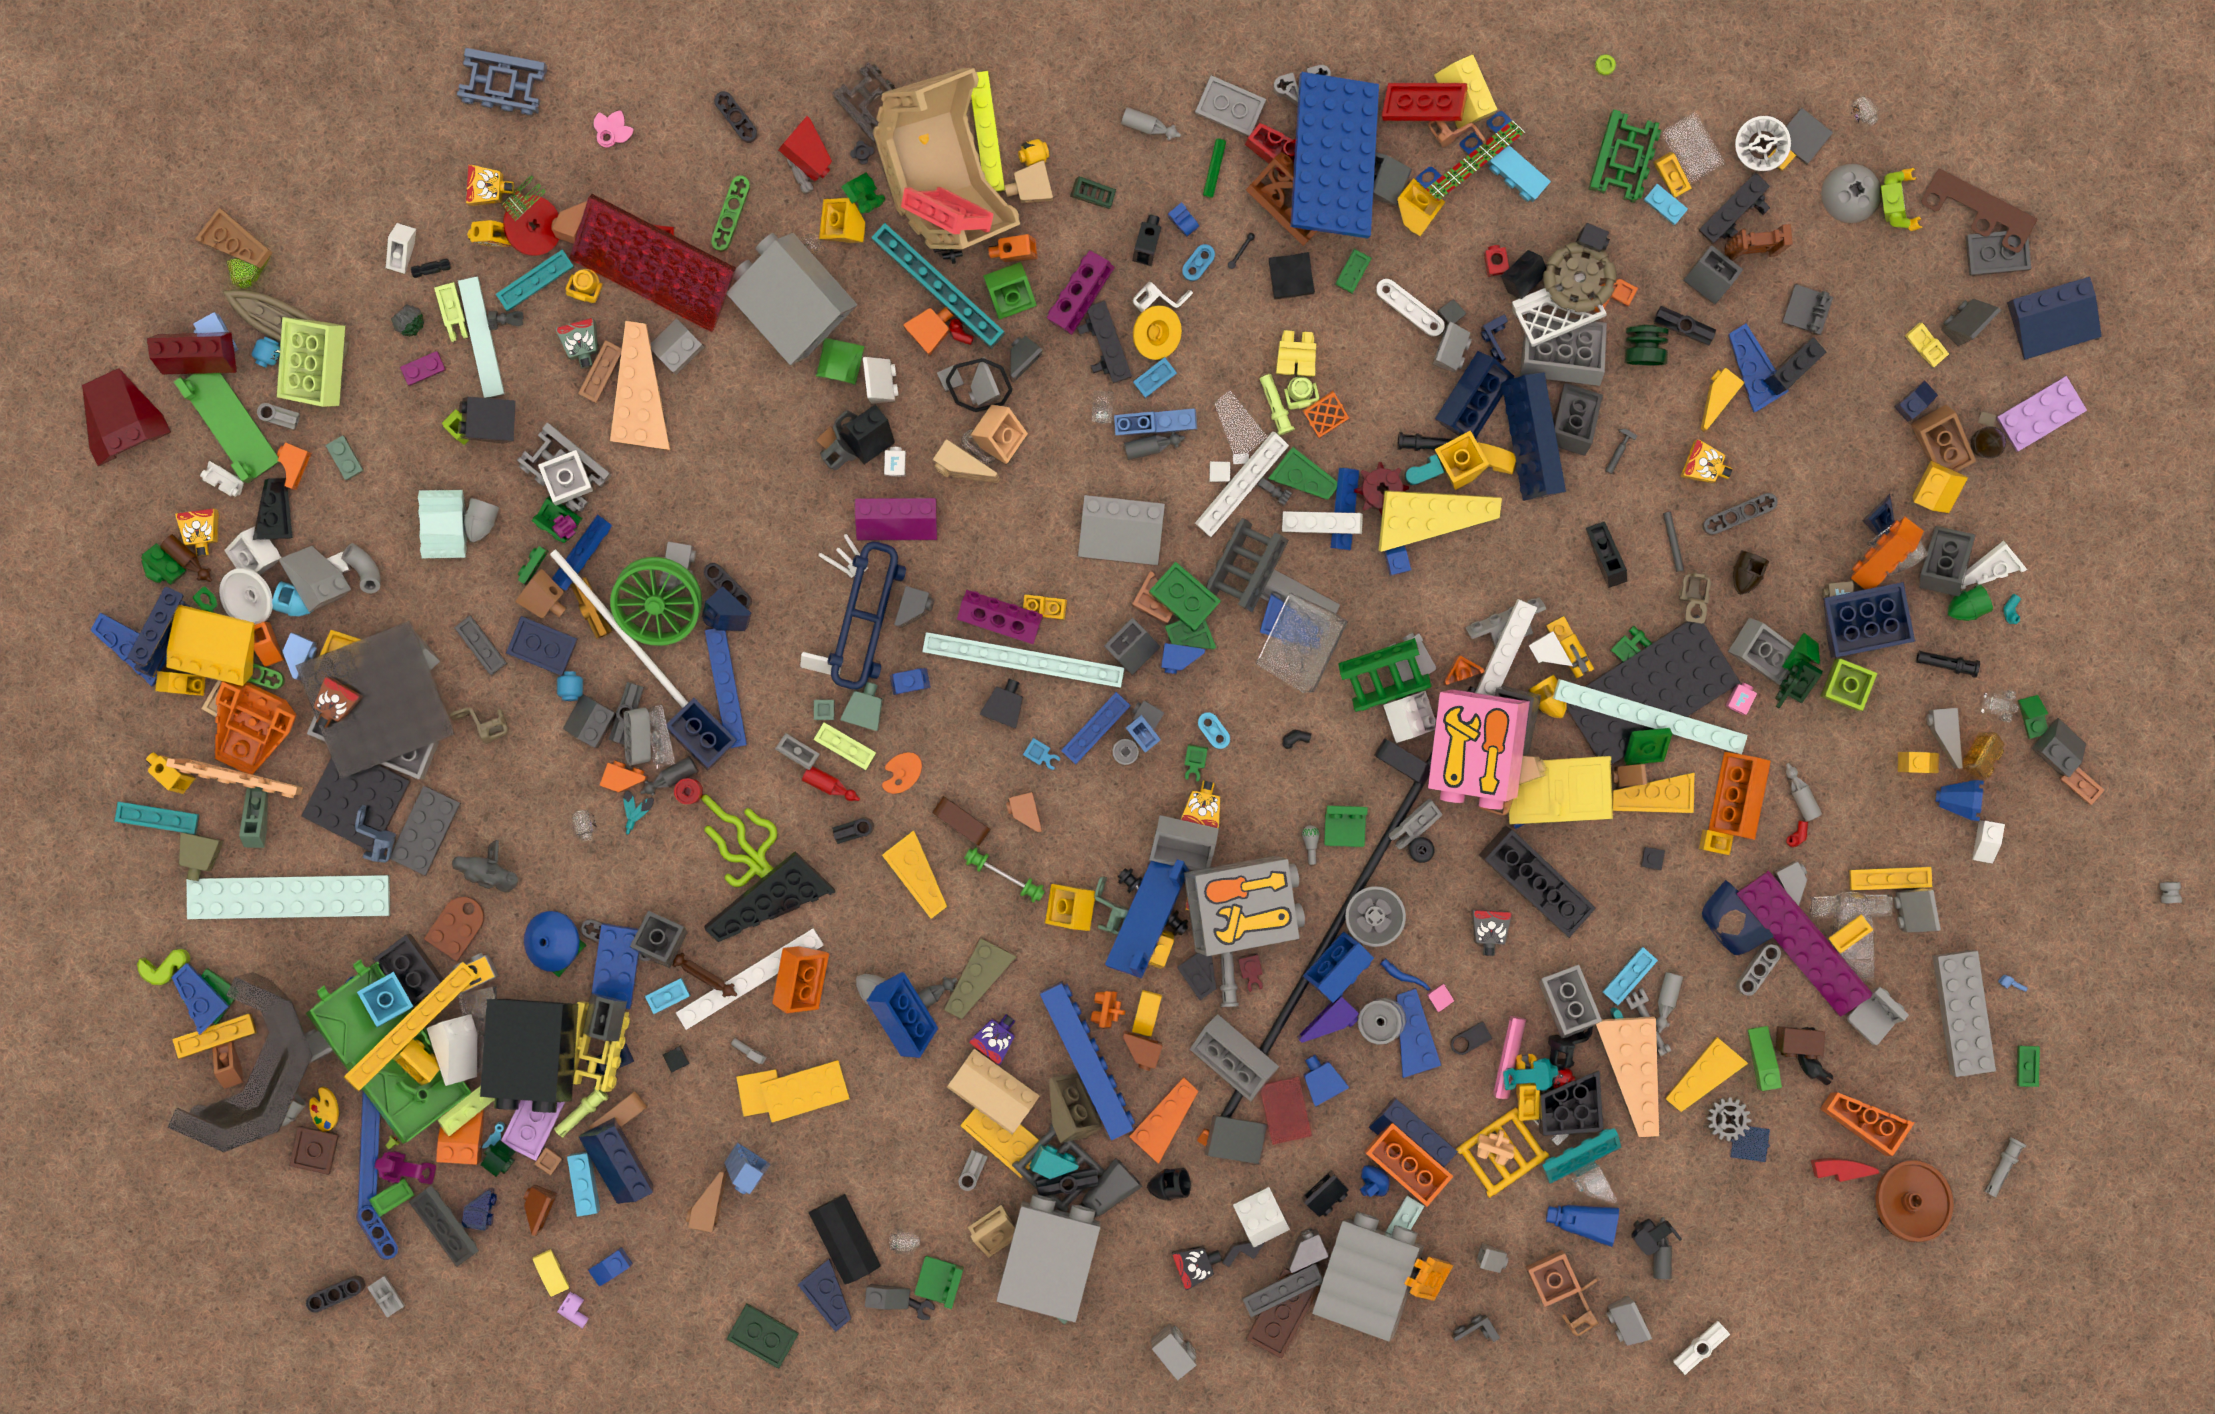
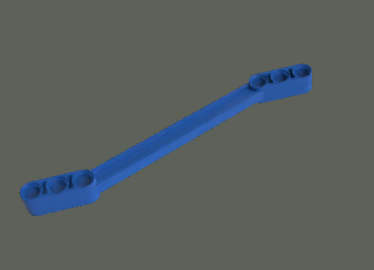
[344,976,398,1260]

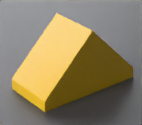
[1699,829,1734,855]

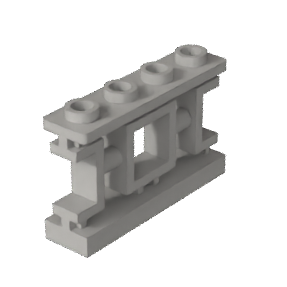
[517,423,612,512]

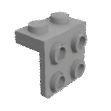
[1388,632,1436,682]
[1847,987,1909,1045]

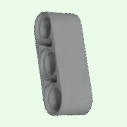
[624,707,651,766]
[1736,944,1781,996]

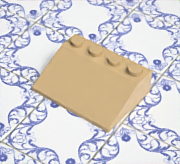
[933,439,1000,483]

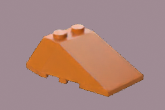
[215,681,297,775]

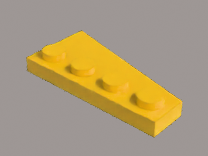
[1612,773,1695,813]
[1665,1037,1748,1112]

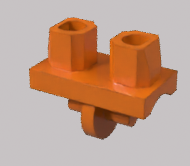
[1091,991,1126,1028]

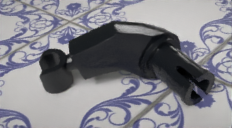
[1798,1027,1833,1085]

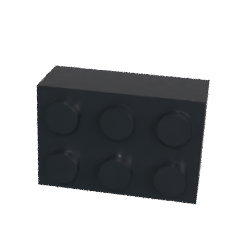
[373,934,444,1006]

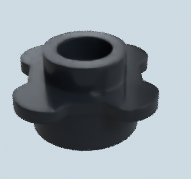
[850,140,874,165]

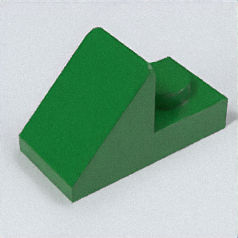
[1782,633,1820,672]
[2018,695,2048,739]

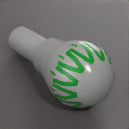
[1302,825,1320,865]

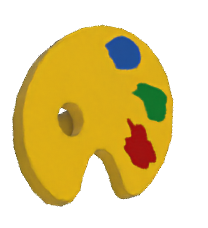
[309,1086,339,1131]

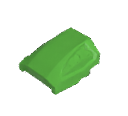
[816,338,864,385]

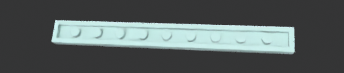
[923,632,1124,688]
[1553,679,1748,755]

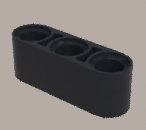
[704,563,752,609]
[1374,738,1431,785]
[306,1275,365,1312]

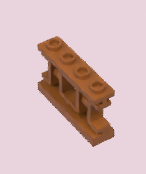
[1724,224,1793,261]

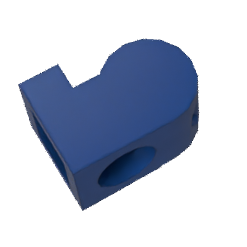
[1168,202,1199,237]

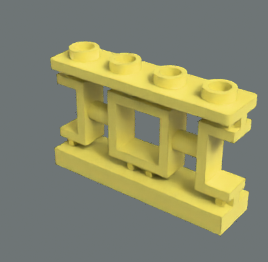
[573,1001,630,1092]

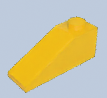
[1701,368,1744,432]

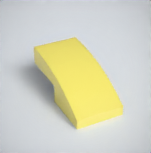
[1905,323,1949,367]
[533,1249,569,1297]

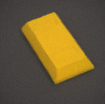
[1829,914,1873,954]

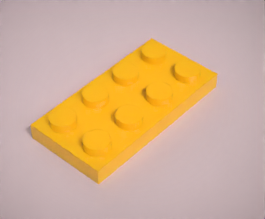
[760,1060,849,1122]
[960,1108,1039,1178]

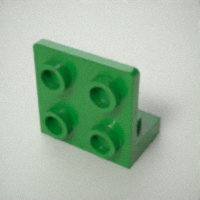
[1324,805,1368,847]
[914,1256,964,1309]

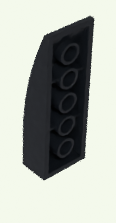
[1479,825,1596,938]

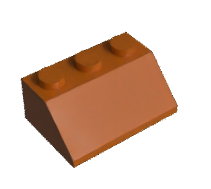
[772,946,829,1013]

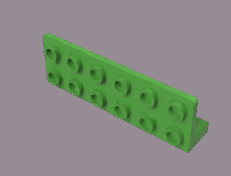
[174,373,279,483]

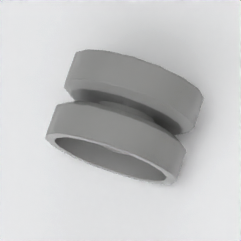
[1358,997,1406,1045]

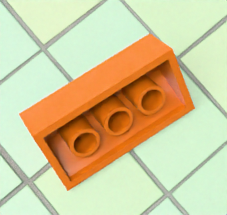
[1708,752,1771,840]
[1364,1123,1454,1207]

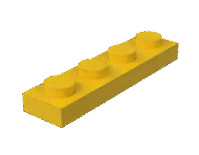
[1849,867,1932,890]
[172,1014,257,1059]

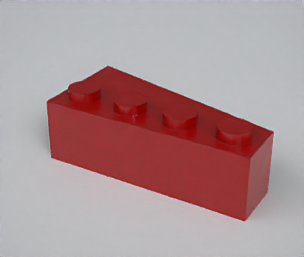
[1245,123,1296,176]

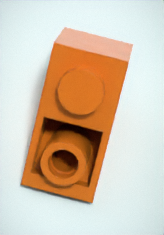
[254,622,284,667]
[600,760,648,792]

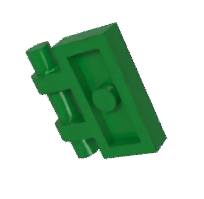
[841,172,885,213]
[1610,626,1652,662]

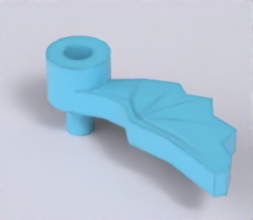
[482,1121,505,1148]

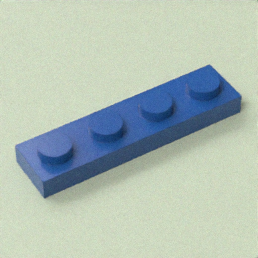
[1330,468,1359,550]
[552,514,612,591]
[1061,692,1131,764]

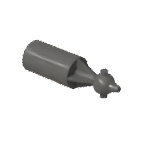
[1124,431,1185,460]
[640,756,698,796]
[917,976,957,1009]
[1653,1217,1672,1279]

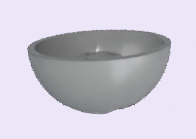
[1821,164,1881,223]
[1346,886,1406,947]

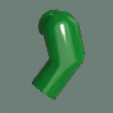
[141,560,166,583]

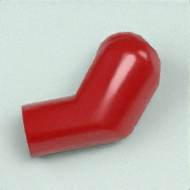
[949,319,974,345]
[1786,821,1808,847]

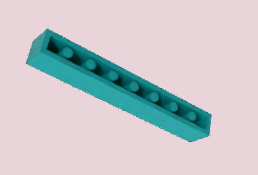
[871,223,1005,349]

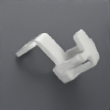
[1132,281,1193,313]

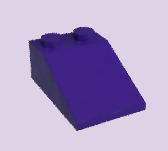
[1297,996,1359,1043]

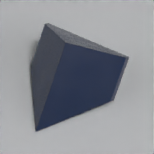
[1862,494,1895,538]

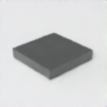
[1786,108,1833,165]

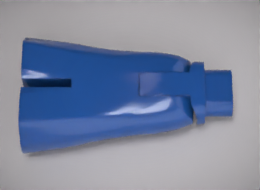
[1546,1205,1619,1247]

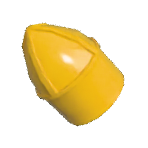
[1528,675,1567,718]

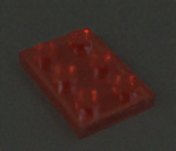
[1261,1076,1312,1145]

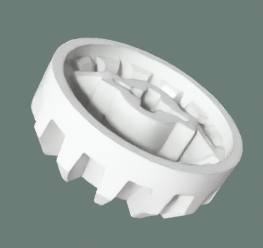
[1735,116,1791,172]

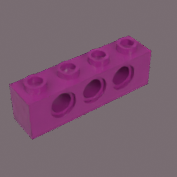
[1046,250,1115,335]
[957,590,1043,644]

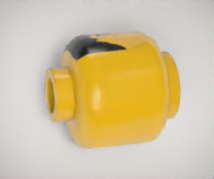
[1018,139,1049,167]

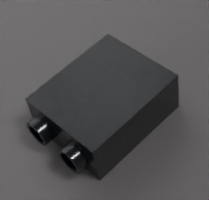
[480,999,578,1113]

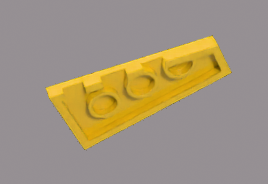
[882,831,947,919]

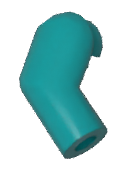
[2003,594,2021,624]

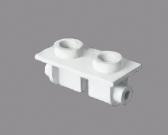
[200,461,244,497]

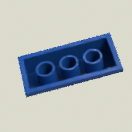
[866,972,938,1058]

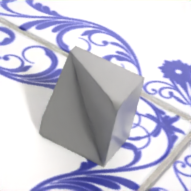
[937,365,964,392]

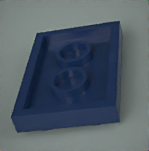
[506,616,578,676]

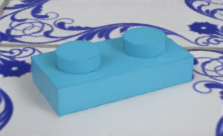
[1644,184,1688,225]
[645,978,691,1014]

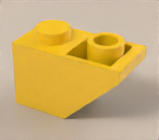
[155,671,206,696]

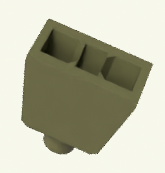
[179,832,223,881]

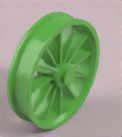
[610,557,702,646]

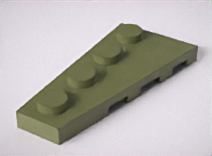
[944,938,1017,1019]

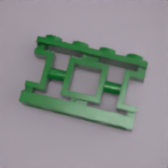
[1588,109,1661,203]

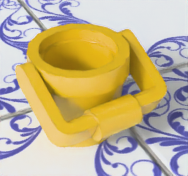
[566,269,603,303]

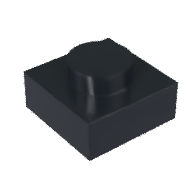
[1641,847,1665,870]

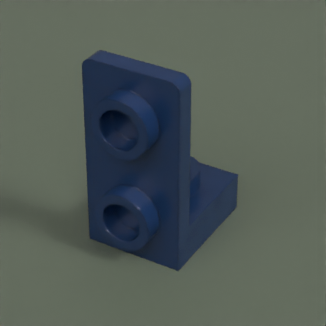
[1480,314,1508,363]

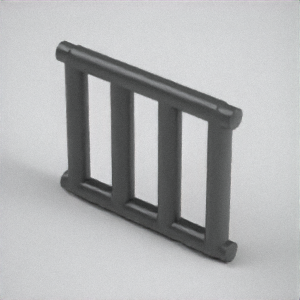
[1012,1124,1105,1212]

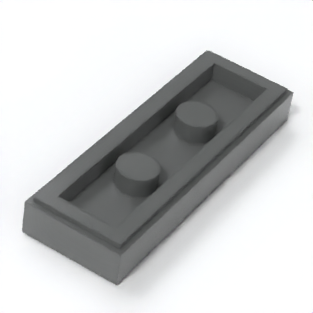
[454,615,507,676]

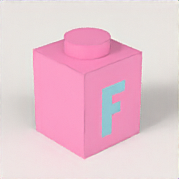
[1725,683,1757,715]

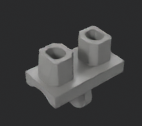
[367,1275,405,1317]

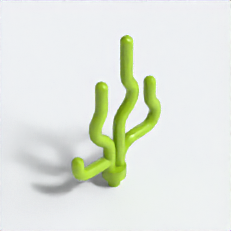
[701,794,778,887]

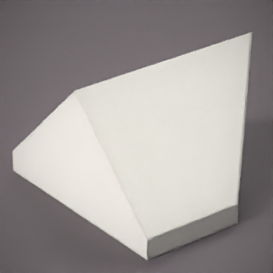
[1529,632,1573,666]

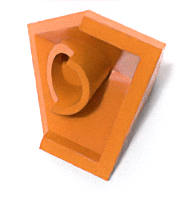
[1443,655,1484,685]

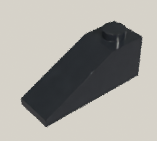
[1586,521,1627,588]

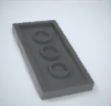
[390,786,461,876]
[409,1185,479,1267]

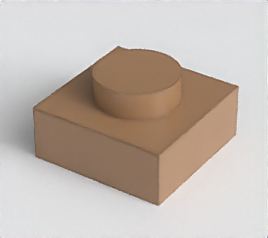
[535,1147,563,1176]

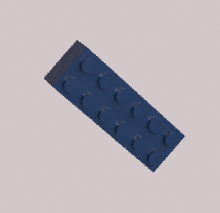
[1501,373,1566,501]

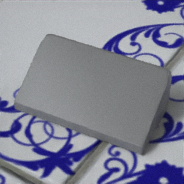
[775,733,820,770]

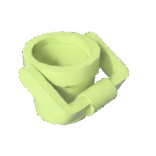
[1284,376,1319,409]

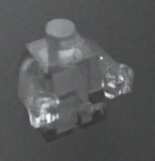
[1981,690,2019,722]

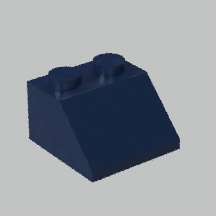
[702,586,752,631]

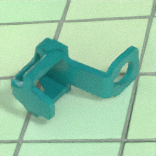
[1503,1058,1559,1090]

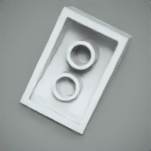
[863,357,899,404]
[427,1014,478,1086]

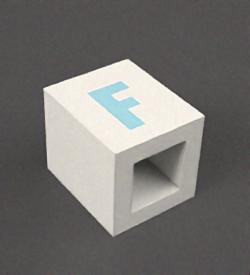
[884,447,906,477]

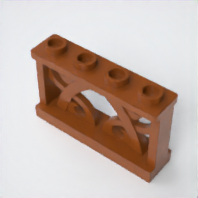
[1246,152,1318,246]

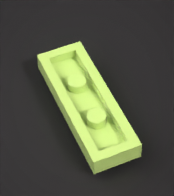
[814,722,876,770]
[437,1086,495,1136]

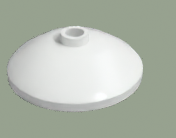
[219,568,273,625]

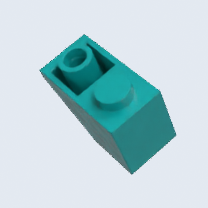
[1029,1144,1079,1179]

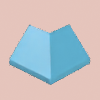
[357,972,413,1027]

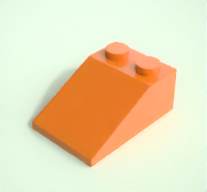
[436,1106,484,1165]

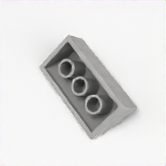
[1189,1014,1279,1102]

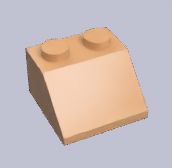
[971,405,1028,464]

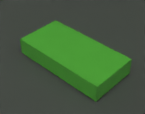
[369,1178,414,1217]

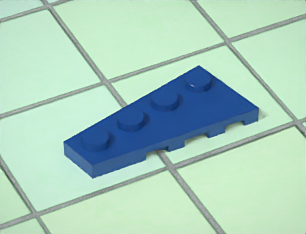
[1396,988,1441,1078]

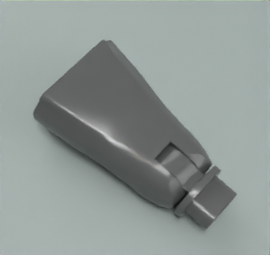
[1079,1158,1143,1219]

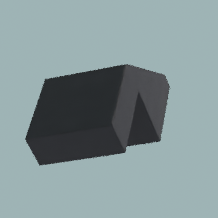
[1222,1240,1265,1267]

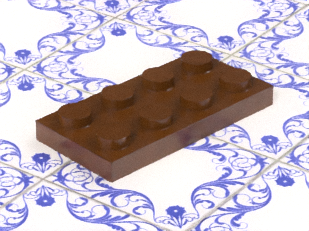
[1246,1267,1320,1359]

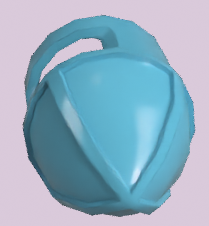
[272,581,314,617]

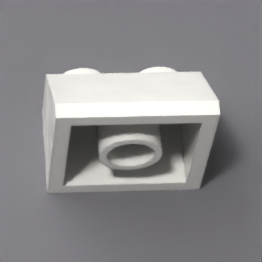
[224,526,281,575]

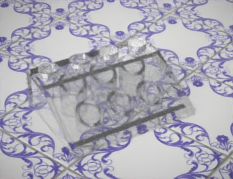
[1256,593,1348,693]

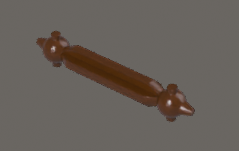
[672,953,737,998]

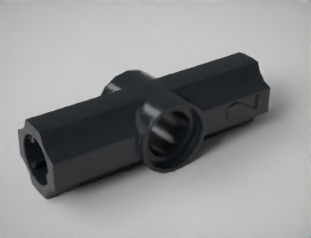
[1653,306,1716,346]
[1035,1167,1099,1196]

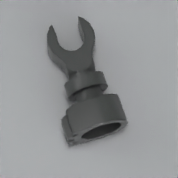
[488,311,524,330]
[1258,478,1292,506]

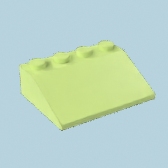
[277,317,345,407]

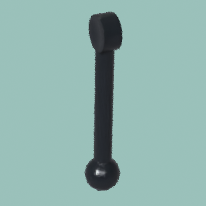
[1228,233,1255,269]

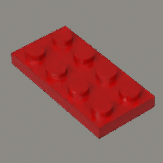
[1382,83,1468,121]

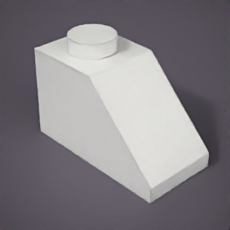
[386,223,416,274]
[1972,820,2005,864]

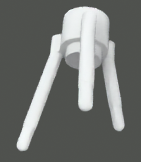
[819,534,868,578]

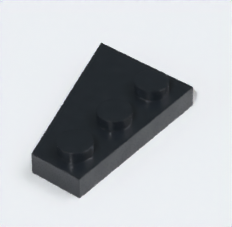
[253,478,293,540]

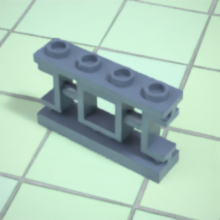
[457,48,548,116]

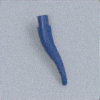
[1380,958,1430,991]

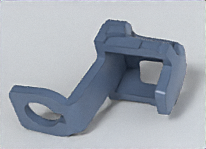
[355,805,396,863]

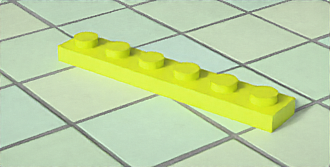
[971,71,1005,192]

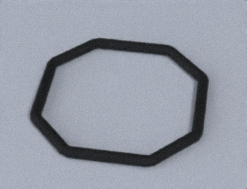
[946,358,1012,412]

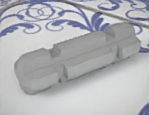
[787,159,813,193]

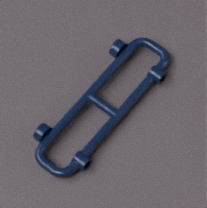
[827,541,906,690]

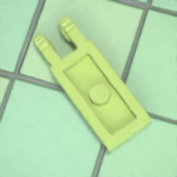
[434,282,468,342]

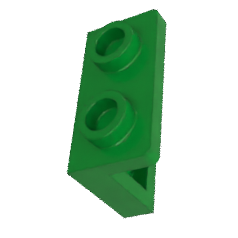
[532,496,583,543]

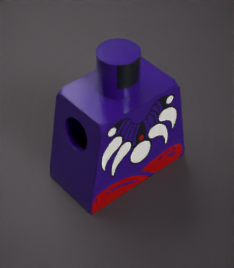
[969,1014,1015,1065]

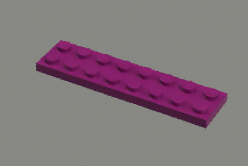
[1737,870,1873,1017]

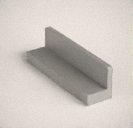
[1260,570,1340,632]

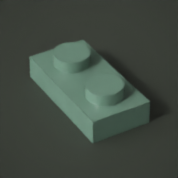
[326,435,364,481]

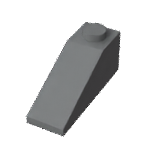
[1926,708,1963,769]

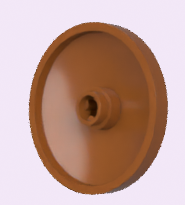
[1875,1160,1954,1243]

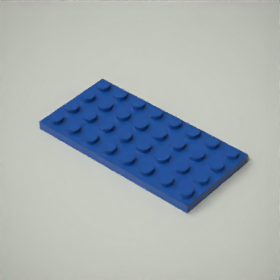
[1290,72,1379,238]

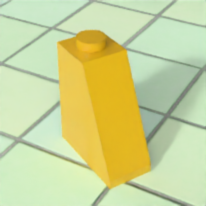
[1898,752,1939,773]

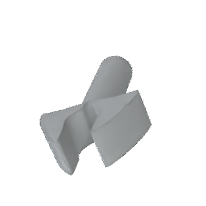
[731,1038,767,1064]

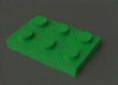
[1149,562,1221,632]

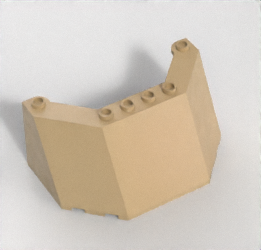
[873,68,1020,249]

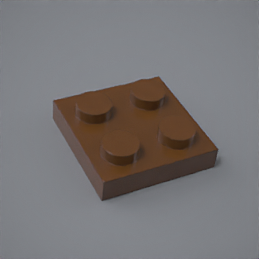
[289,1126,339,1175]

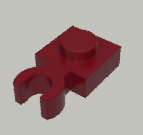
[1238,954,1263,992]

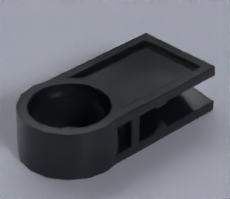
[1450,1022,1492,1055]

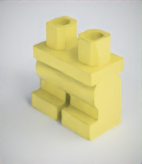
[1276,330,1316,377]

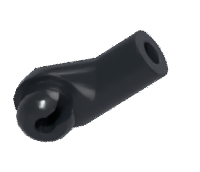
[1282,729,1312,749]

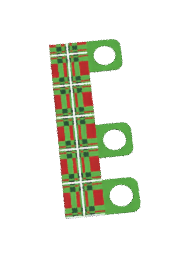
[501,176,546,221]

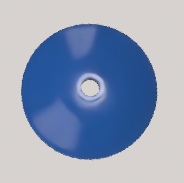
[524,911,580,972]

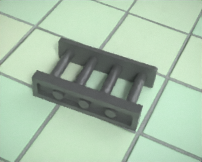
[1206,518,1289,612]

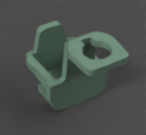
[1095,876,1129,935]

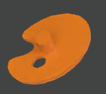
[882,752,922,794]

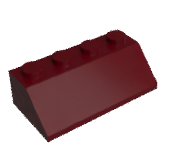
[147,332,237,375]

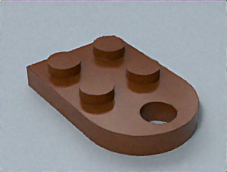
[424,897,484,962]

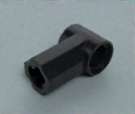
[832,817,874,844]

